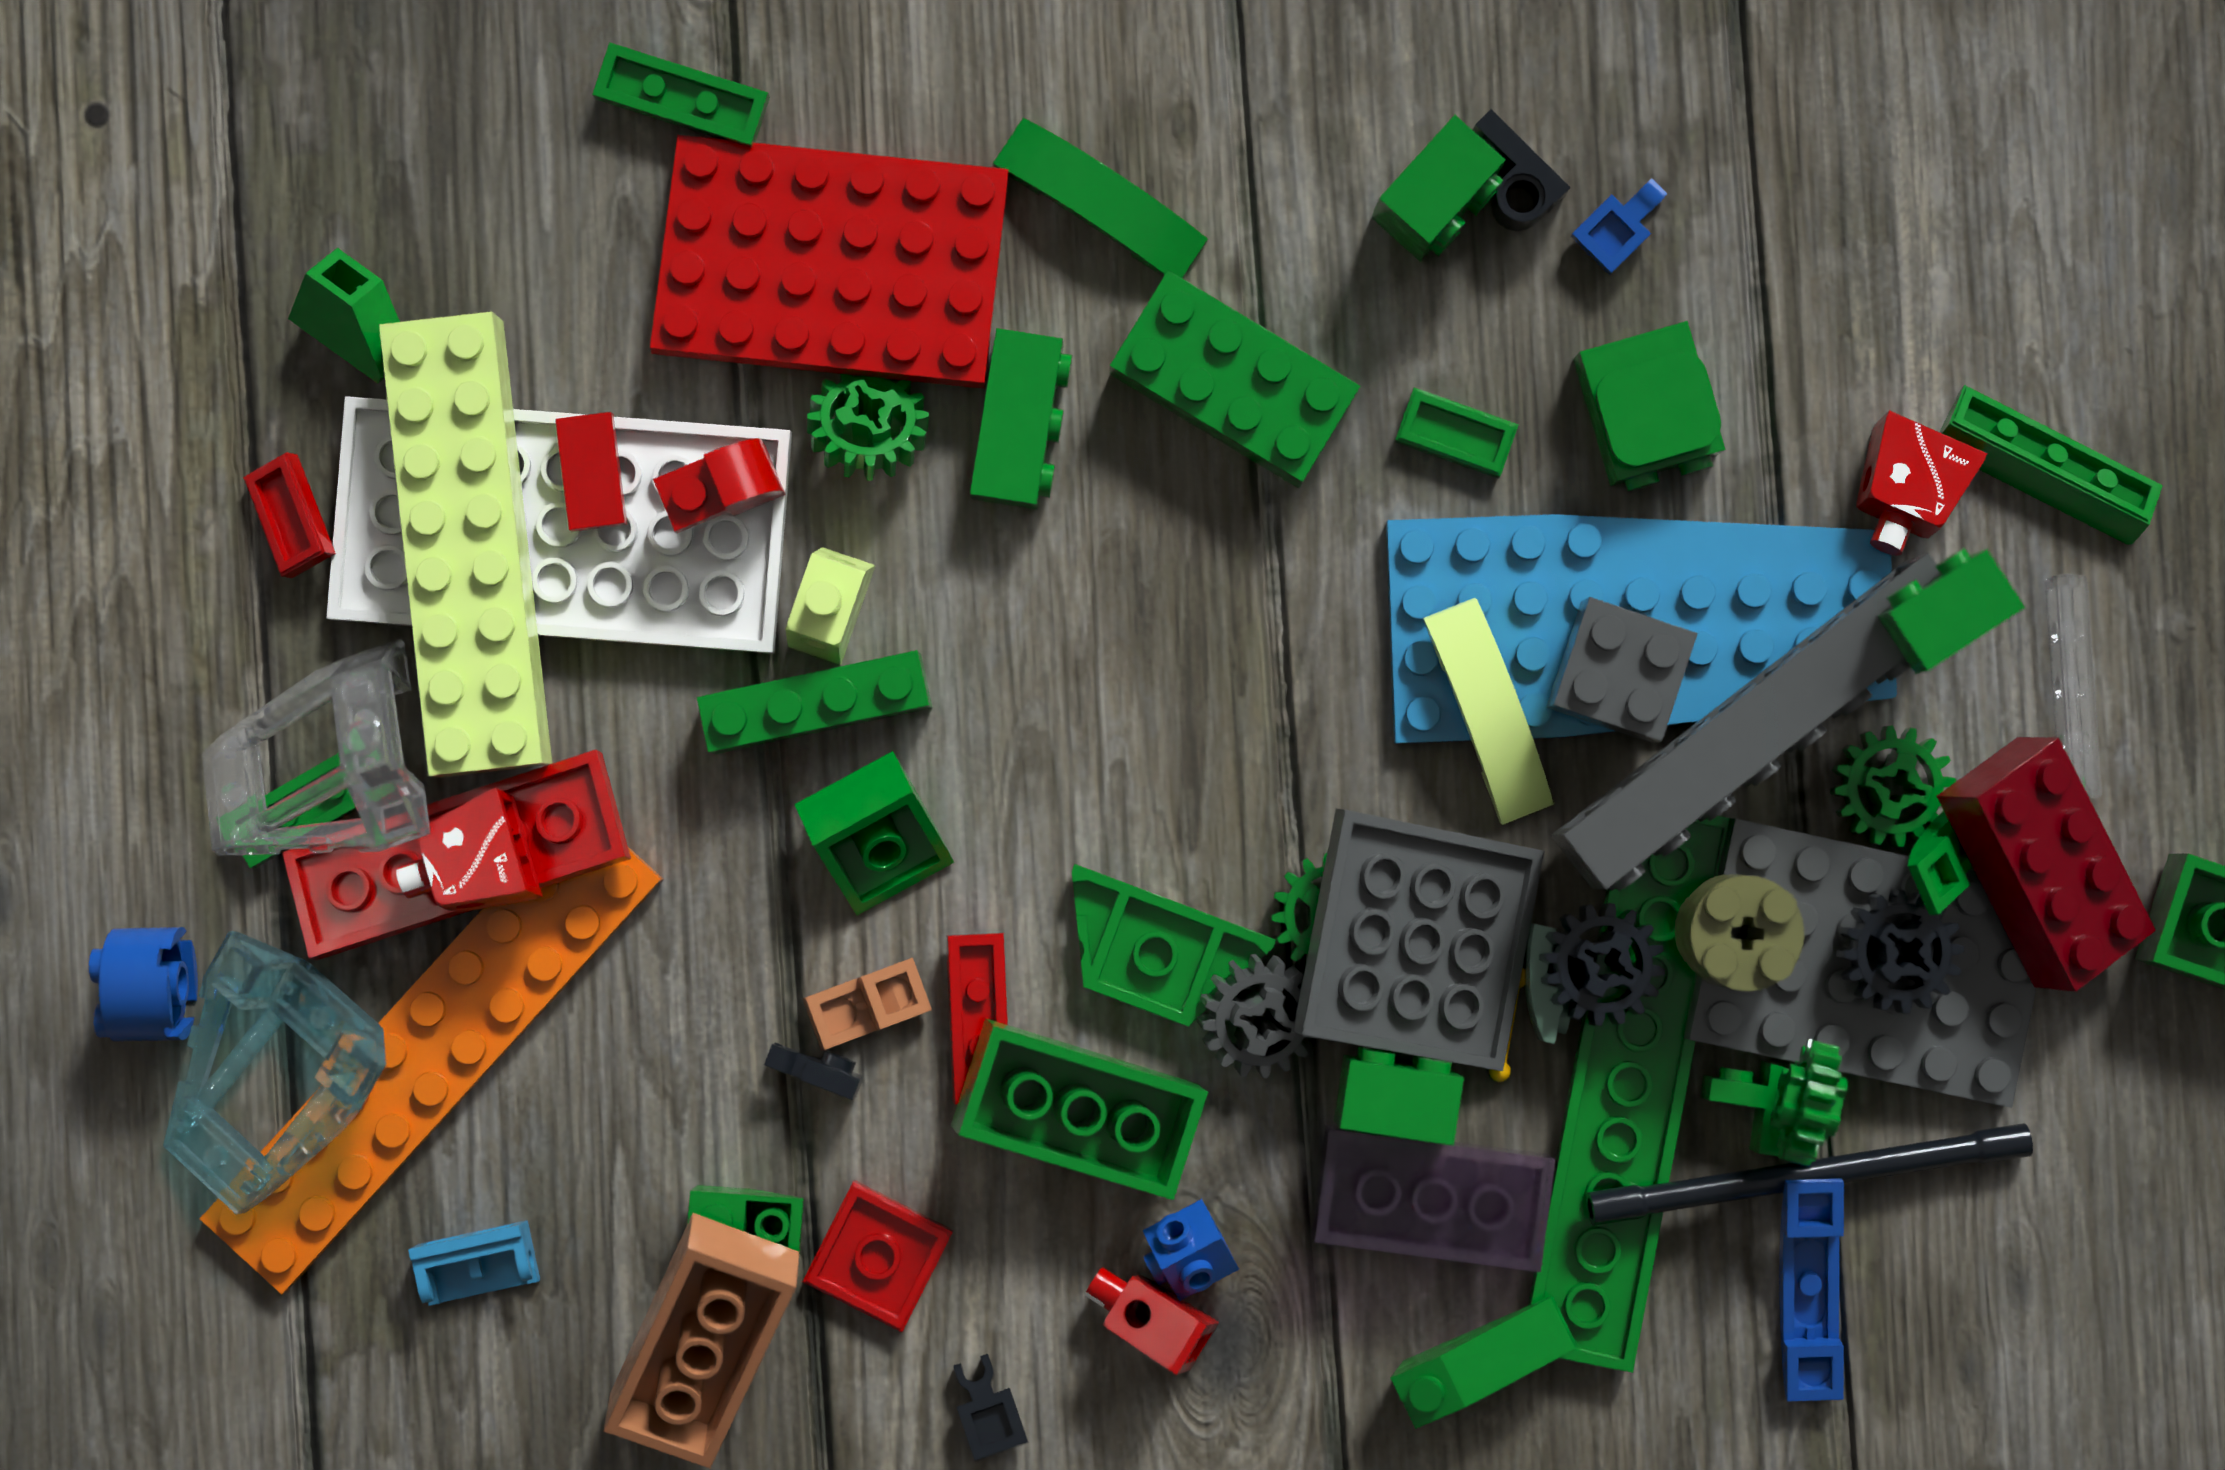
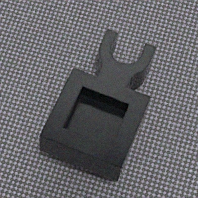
[764,1042,864,1100]
[953,1354,1029,1462]

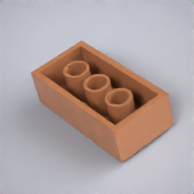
[604,1213,799,1469]

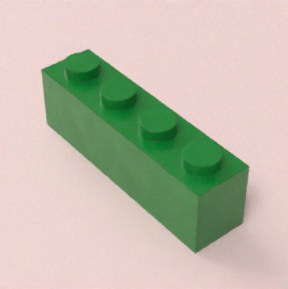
[697,650,932,754]

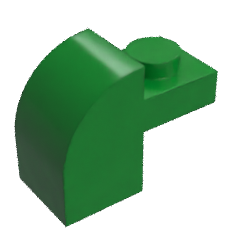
[1700,1061,1815,1162]

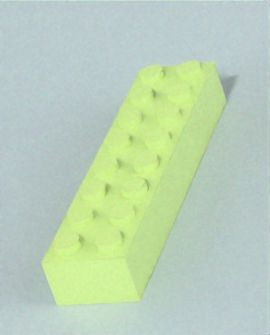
[379,312,552,777]

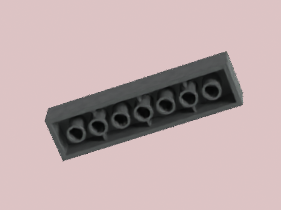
[1550,553,1940,891]

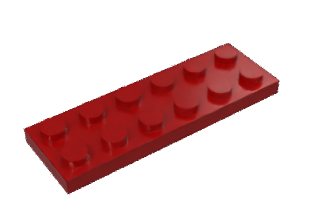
[282,749,631,961]

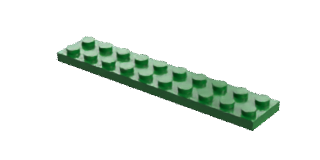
[1528,816,1729,1373]

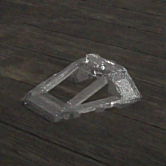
[202,638,431,856]

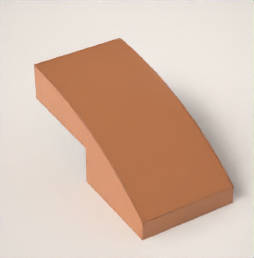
[802,958,932,1051]

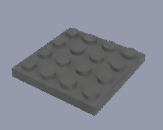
[1293,809,1545,1071]

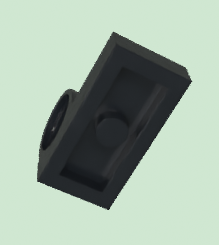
[1473,109,1571,231]

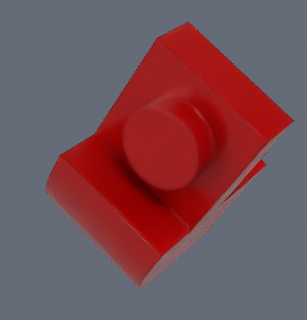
[653,438,786,533]

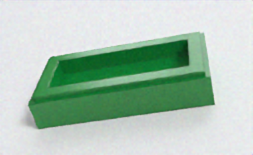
[1394,387,1519,479]

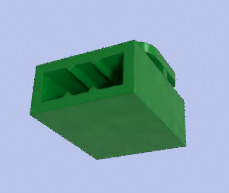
[1573,321,1726,492]

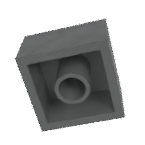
[1546,597,1698,743]

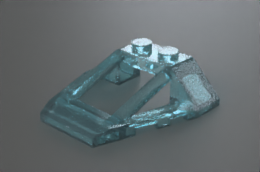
[163,931,386,1214]

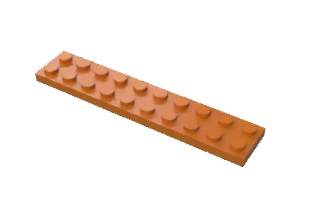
[200,847,663,1295]

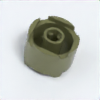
[1675,874,1804,991]

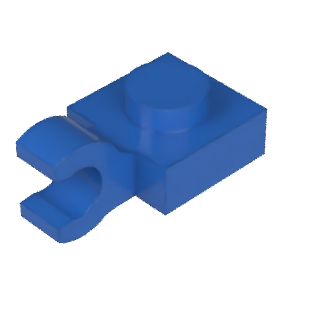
[1570,178,1667,276]

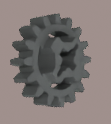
[1197,954,1317,1078]

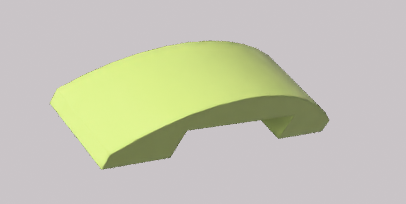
[1423,598,1554,825]

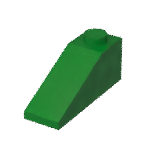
[1390,1295,1577,1429]

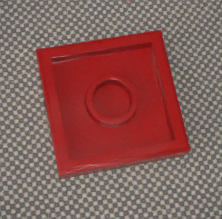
[802,1180,954,1332]

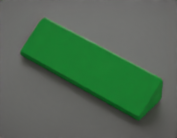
[1940,385,2163,545]

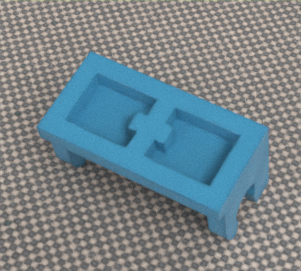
[408,1220,540,1306]

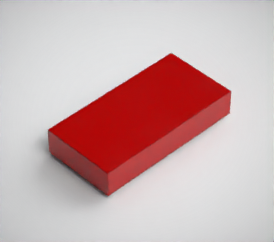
[555,412,627,532]
[243,452,336,578]

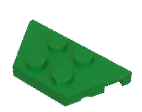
[1071,864,1276,1027]

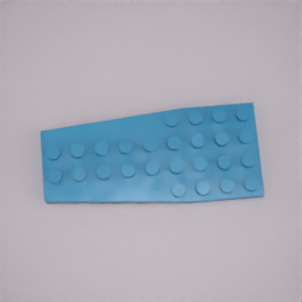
[1386,514,1897,744]

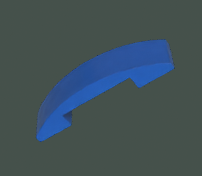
[1779,1178,1844,1401]

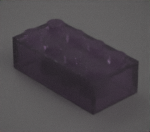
[1311,1124,1555,1272]

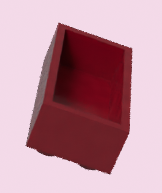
[1936,737,2156,992]

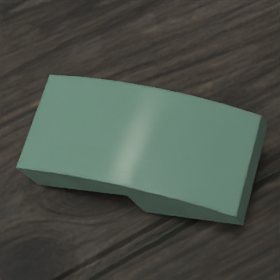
[1523,923,1571,1044]

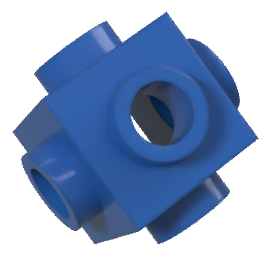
[1142,1199,1239,1301]

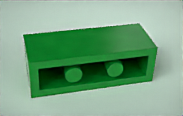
[970,328,1073,510]

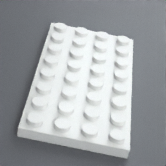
[326,396,792,654]

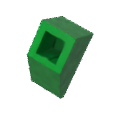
[288,248,400,384]
[687,1185,804,1255]

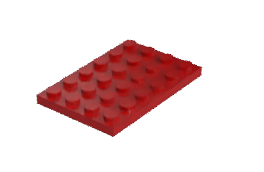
[650,135,1009,389]

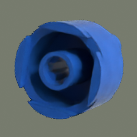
[89,927,198,1042]

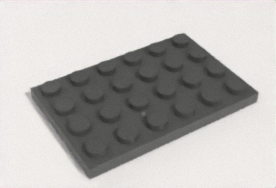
[1684,818,2036,1108]

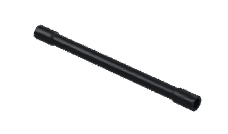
[1586,1123,2033,1226]

